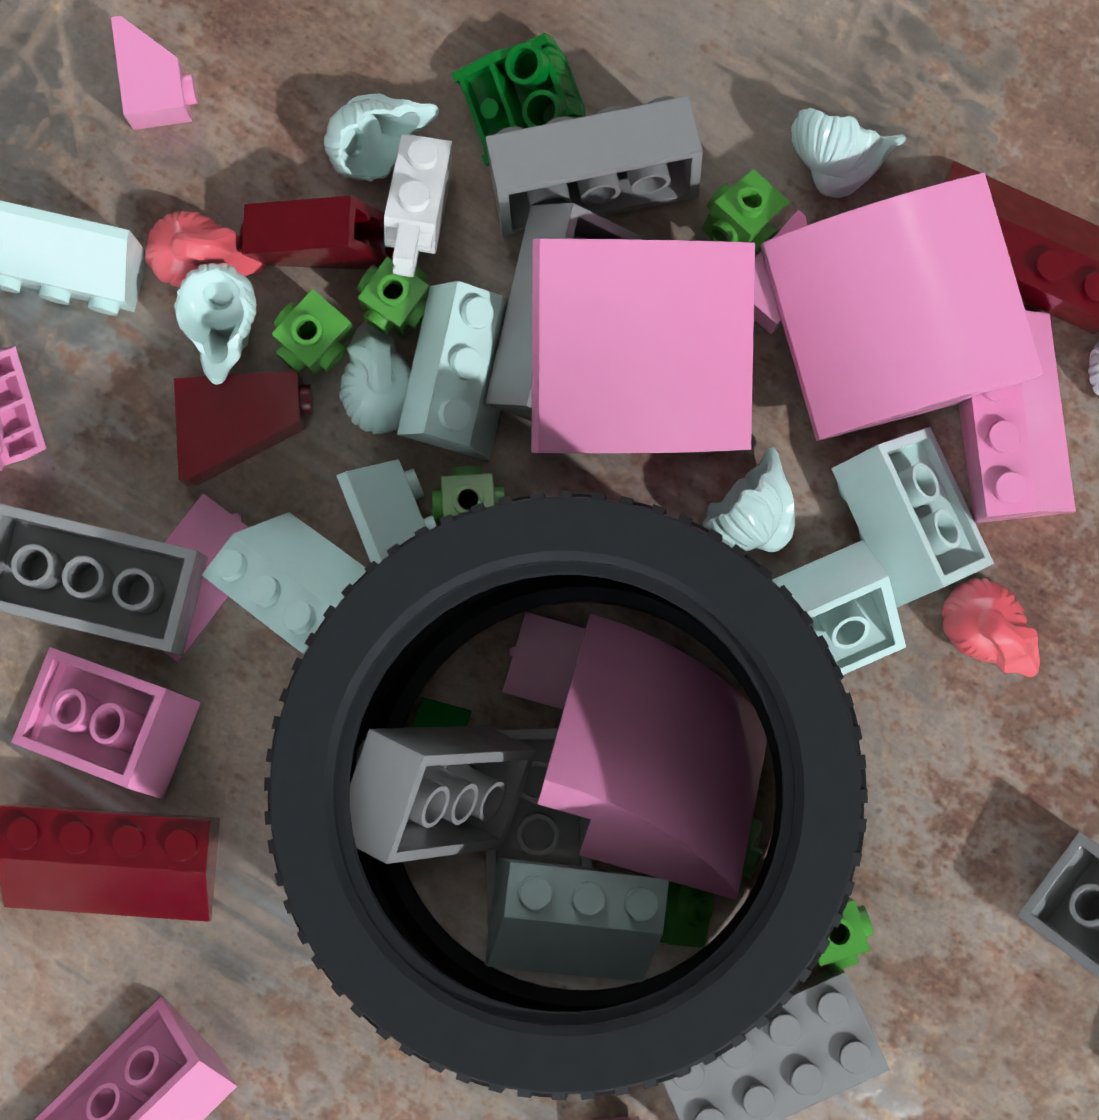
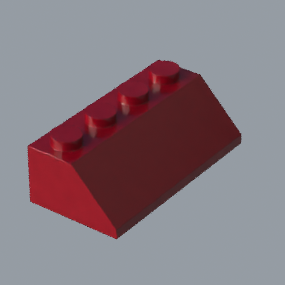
[943,161,1099,334]
[0,803,220,922]

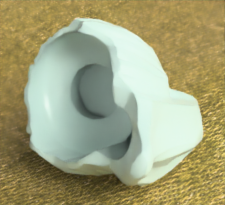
[324,93,439,181]
[791,108,907,198]
[174,263,257,385]
[339,321,411,435]
[703,447,795,552]

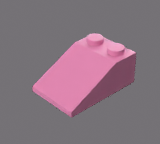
[11,647,201,799]

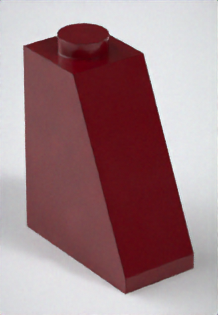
[240,195,394,270]
[174,371,313,486]

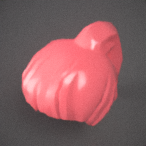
[144,211,266,287]
[941,578,1040,677]

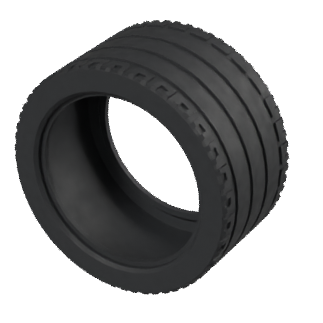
[264,491,868,1100]

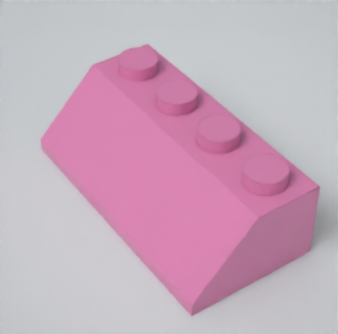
[958,310,1076,523]
[34,997,237,1120]

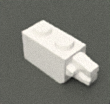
[384,133,452,277]

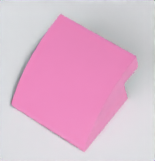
[760,172,1044,441]
[531,239,755,453]
[537,613,767,900]

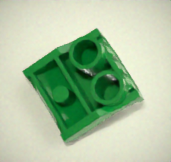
[451,33,586,166]

